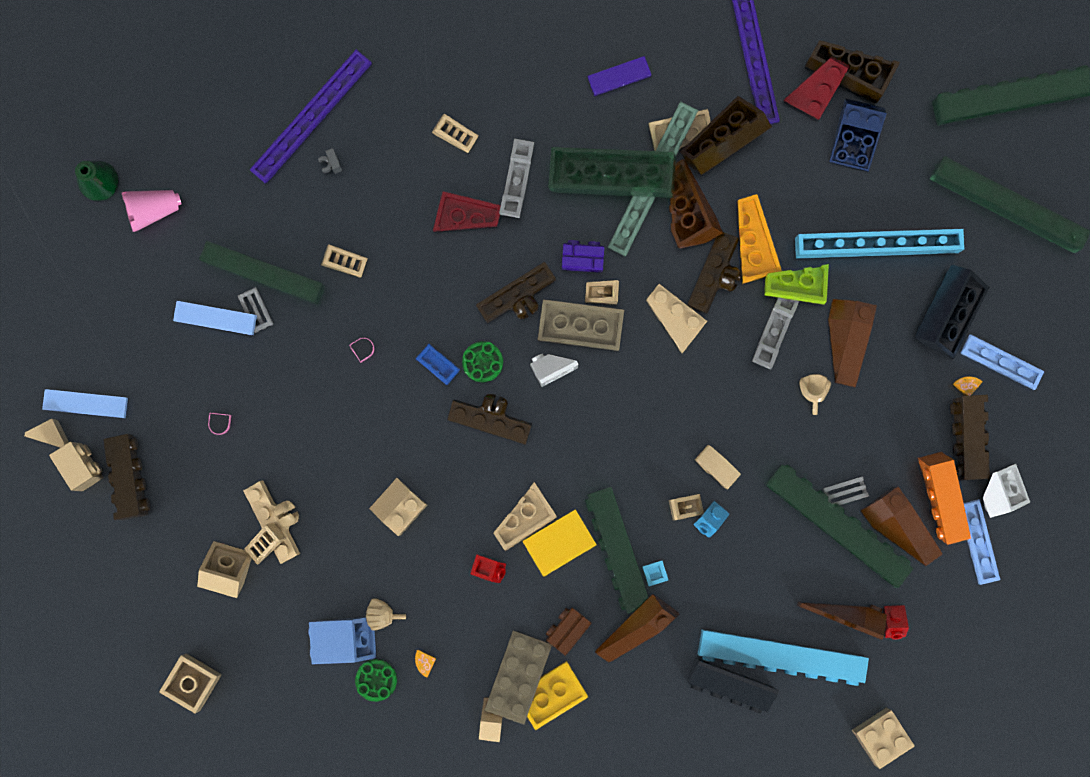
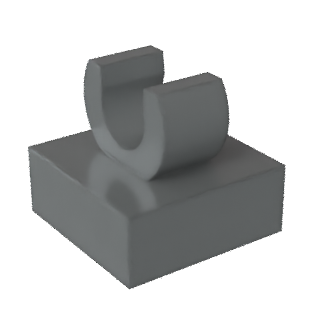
[318,148,342,174]

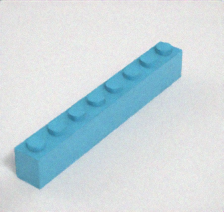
[795,229,964,258]
[698,629,869,686]

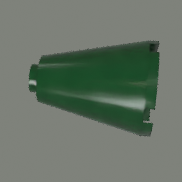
[75,161,118,201]

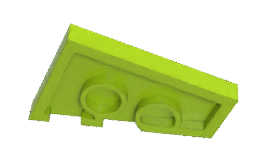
[764,264,829,304]

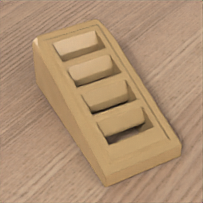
[432,114,478,153]
[321,244,368,278]
[245,522,286,565]

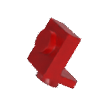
[883,605,909,639]

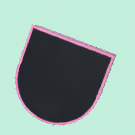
[350,338,374,363]
[208,413,231,435]

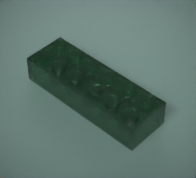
[548,147,676,198]

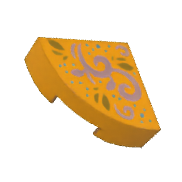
[953,377,983,396]
[415,650,436,678]

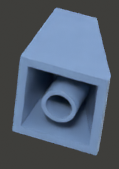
[308,617,376,664]

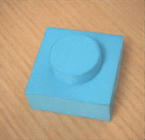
[642,560,668,586]

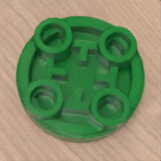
[462,341,503,383]
[355,659,397,701]

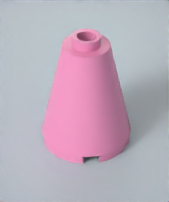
[122,190,181,232]

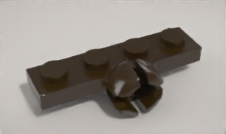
[687,232,741,313]
[476,262,556,323]
[447,394,532,445]

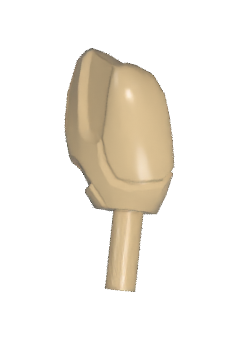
[799,374,831,415]
[366,598,406,631]

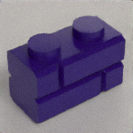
[562,240,604,273]

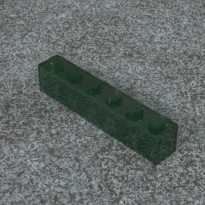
[199,241,325,305]
[585,487,649,614]

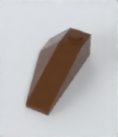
[667,159,723,249]
[828,299,877,387]
[860,487,942,566]

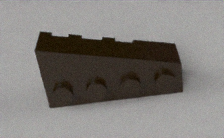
[805,40,900,104]
[950,394,990,481]
[103,434,150,520]

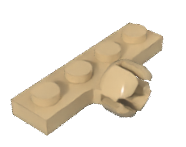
[243,481,300,564]

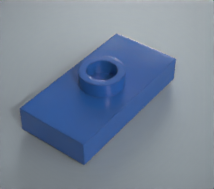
[416,344,460,385]

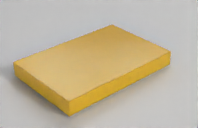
[523,509,597,577]
[527,661,588,730]

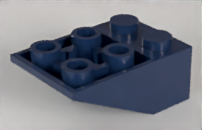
[829,98,887,171]

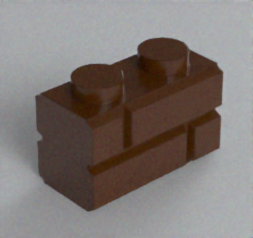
[546,607,591,656]

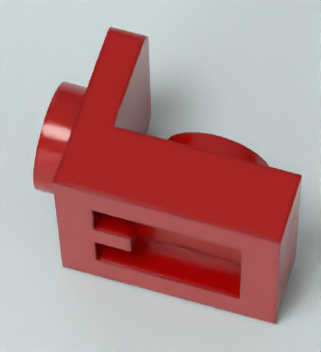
[470,555,506,583]

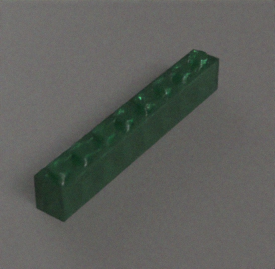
[932,65,1090,125]
[930,156,1090,253]
[764,464,914,588]

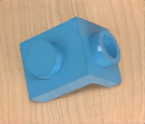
[694,501,729,538]

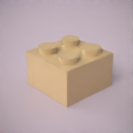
[49,442,104,491]
[159,653,222,713]
[852,707,914,769]

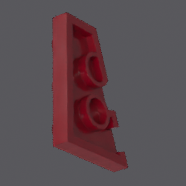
[783,56,849,120]
[433,191,501,232]

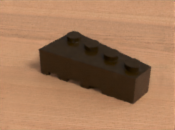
[680,96,772,175]

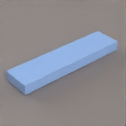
[173,301,257,335]
[960,334,1044,390]
[42,389,128,418]
[964,499,1000,585]

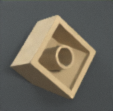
[369,478,427,536]
[197,541,252,598]

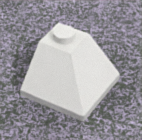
[530,353,579,387]
[983,464,1030,518]

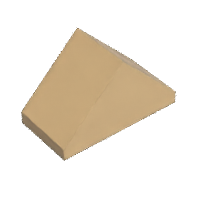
[585,280,619,305]
[24,419,69,448]
[669,494,704,520]
[479,697,503,742]

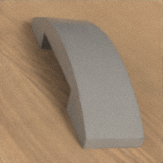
[499,139,534,218]
[752,297,799,370]

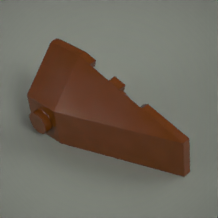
[595,594,680,663]
[797,602,887,640]

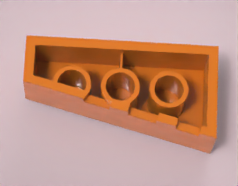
[918,452,971,545]

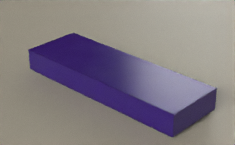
[587,56,651,96]

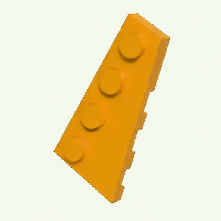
[737,194,782,284]

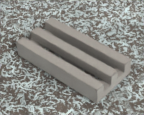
[238,287,274,333]
[823,476,869,508]

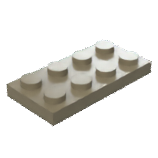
[538,300,624,351]
[484,631,552,725]

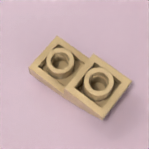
[695,445,741,489]

